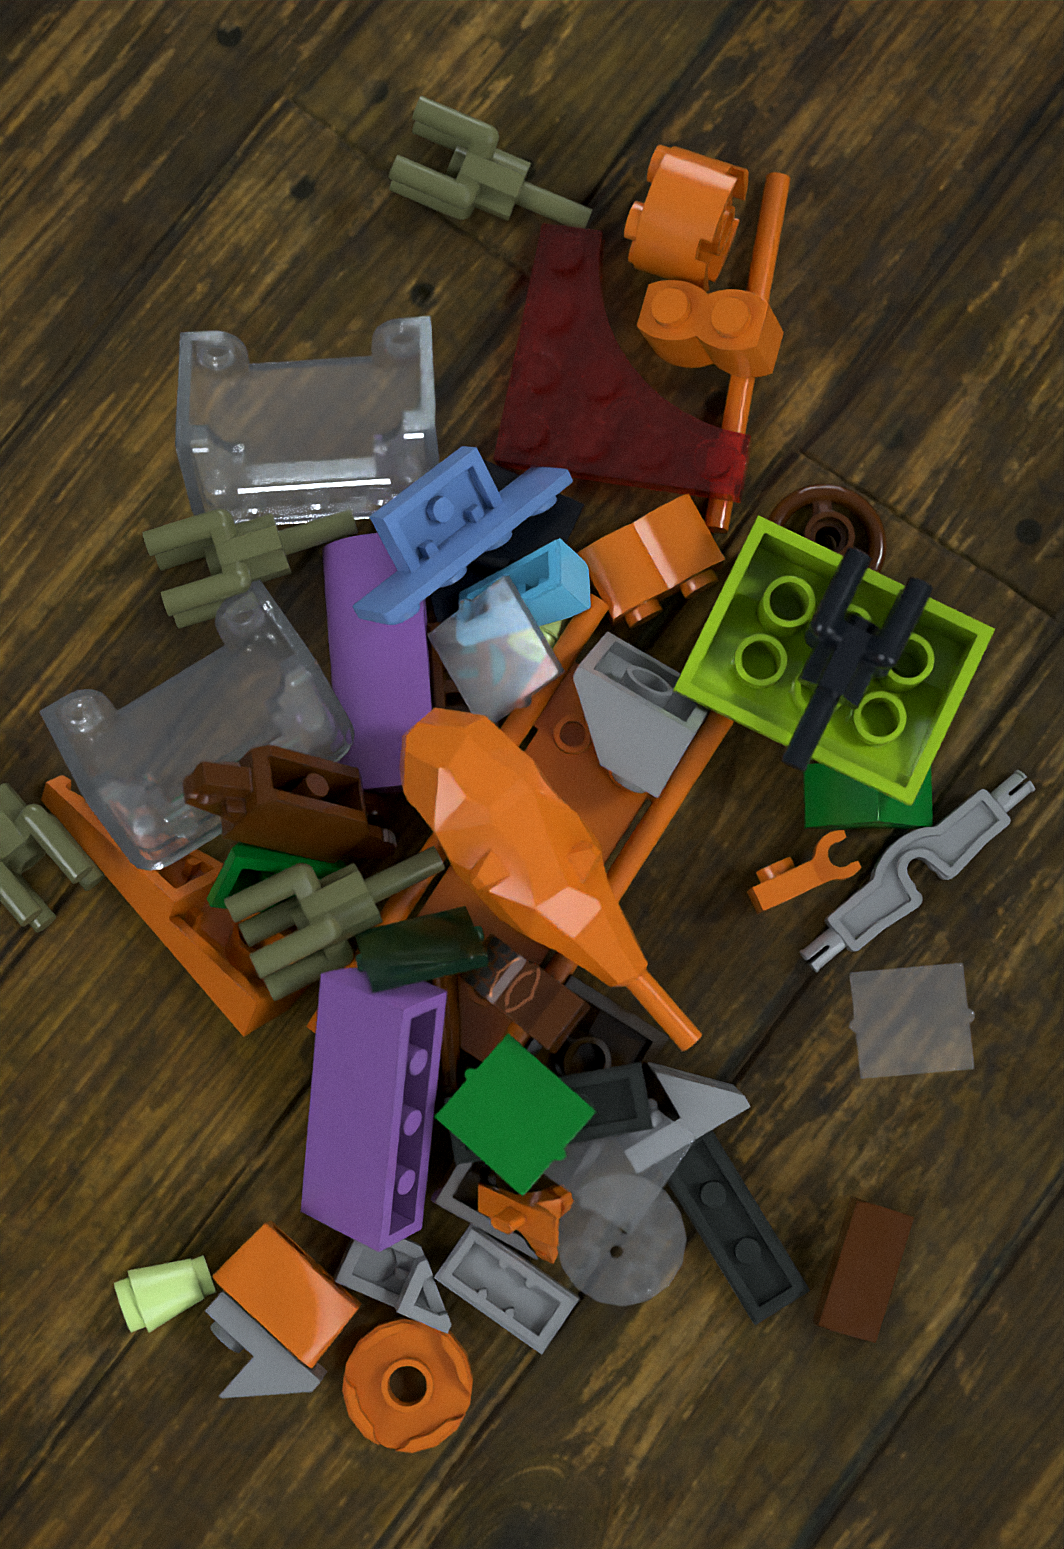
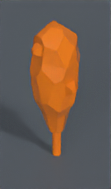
[399,708,702,1052]

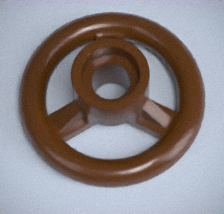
[767,484,887,573]

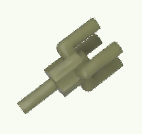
[388,95,593,233]
[142,508,358,629]
[0,783,105,933]
[223,846,445,1001]

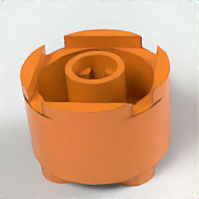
[624,144,749,292]

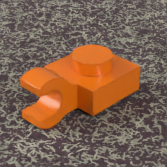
[747,830,861,914]

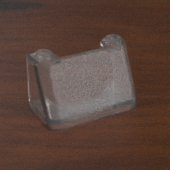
[175,316,441,525]
[39,579,355,871]

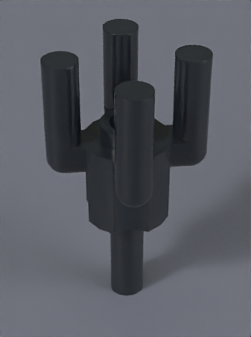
[780,547,934,772]

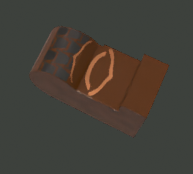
[459,933,590,1054]

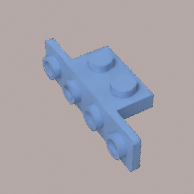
[353,446,573,625]

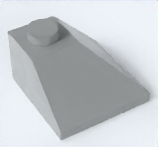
[573,631,709,798]

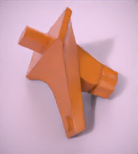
[478,1183,574,1264]

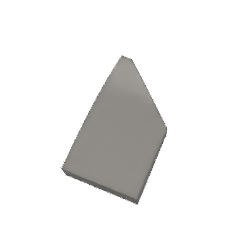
[333,1238,452,1334]

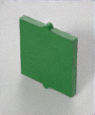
[435,1033,596,1196]

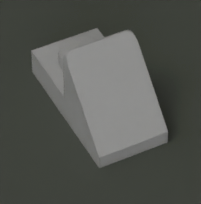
[617,1062,751,1174]
[205,1290,328,1398]

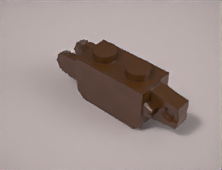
[182,744,397,864]

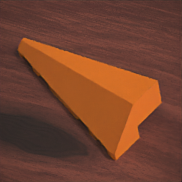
[41,775,311,1037]

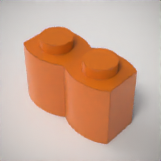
[637,280,784,378]
[577,493,725,628]

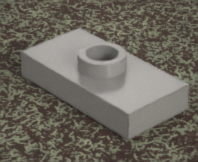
[434,1224,579,1354]

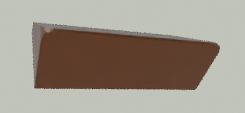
[812,1196,914,1343]

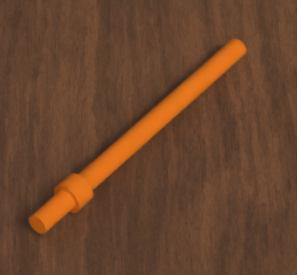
[705,172,790,534]

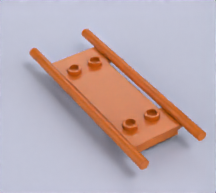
[306,594,734,1062]

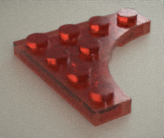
[493,223,753,503]

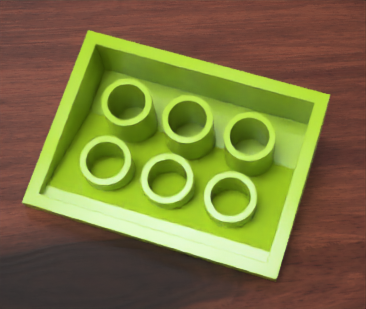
[672,515,995,806]

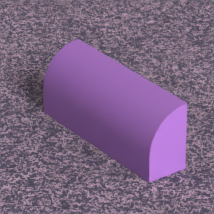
[322,533,433,795]
[301,968,447,1252]

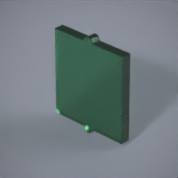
[355,906,489,993]

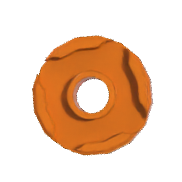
[342,1316,473,1453]

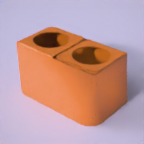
[212,1220,362,1368]

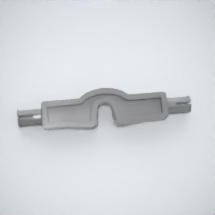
[799,770,1035,972]

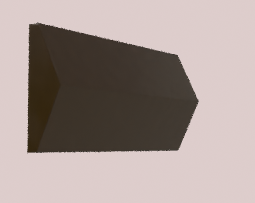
[431,975,669,1260]

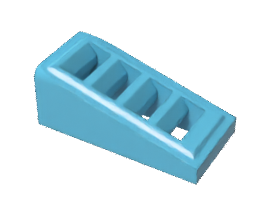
[459,538,591,646]

